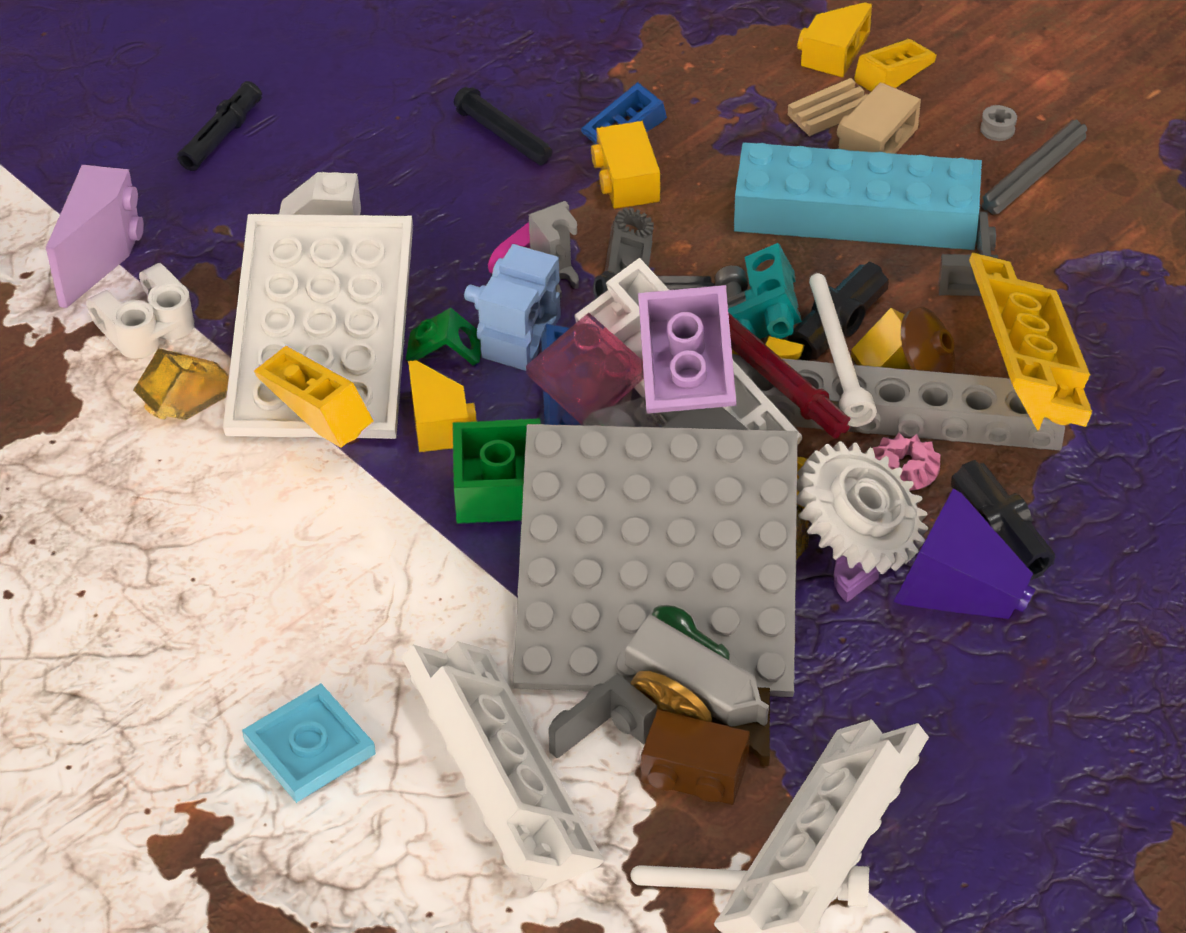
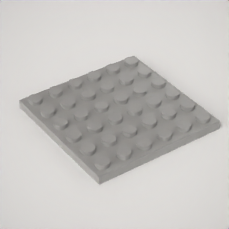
[513,424,798,697]

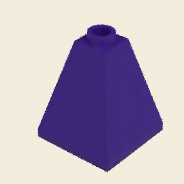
[893,489,1035,619]

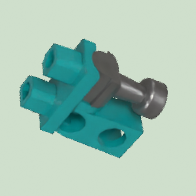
[714,243,802,339]

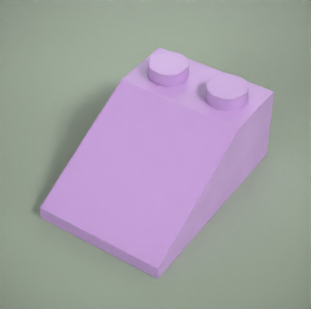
[46,165,143,308]
[638,285,736,414]

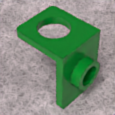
[406,308,481,365]

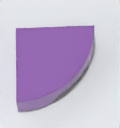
[833,555,879,602]

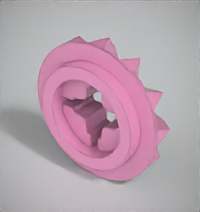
[873,432,940,491]

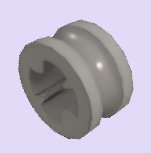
[980,105,1017,141]

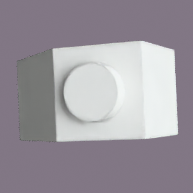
[279,172,361,215]

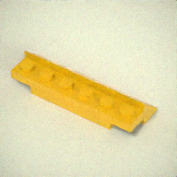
[969,253,1092,431]

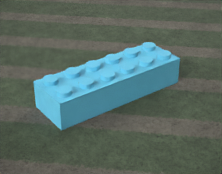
[734,142,982,250]

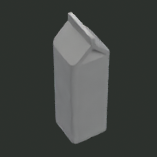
[625,614,769,726]

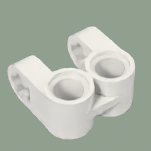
[86,263,194,359]

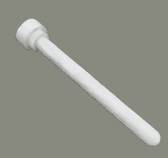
[809,273,877,427]
[631,865,869,907]

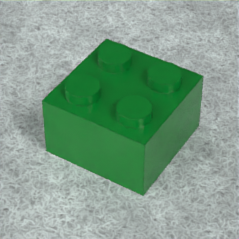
[453,418,541,523]

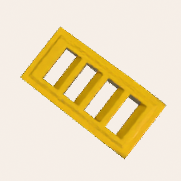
[854,38,937,92]

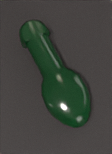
[652,605,730,660]

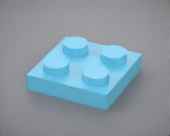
[242,683,376,803]

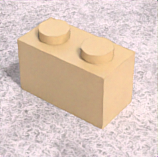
[837,82,921,154]

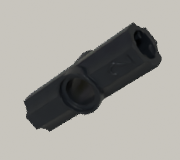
[787,261,889,361]
[951,459,1055,580]

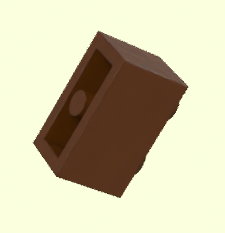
[641,709,750,805]

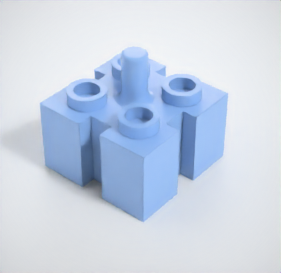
[464,244,561,371]

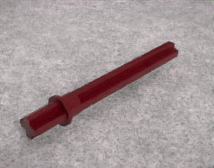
[728,313,851,439]

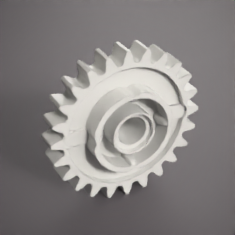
[797,441,928,574]

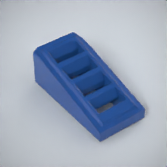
[581,82,667,144]

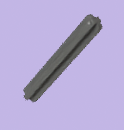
[982,120,1087,215]

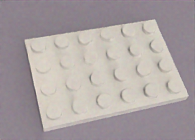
[223,214,413,439]

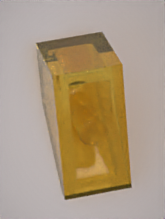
[133,348,229,420]

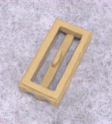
[788,78,864,136]

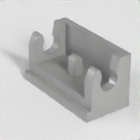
[529,201,579,298]

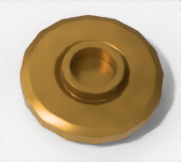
[631,671,712,722]

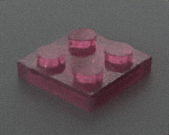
[526,312,644,426]

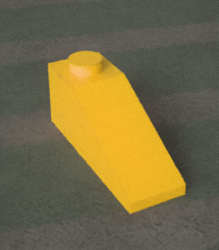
[254,346,374,448]

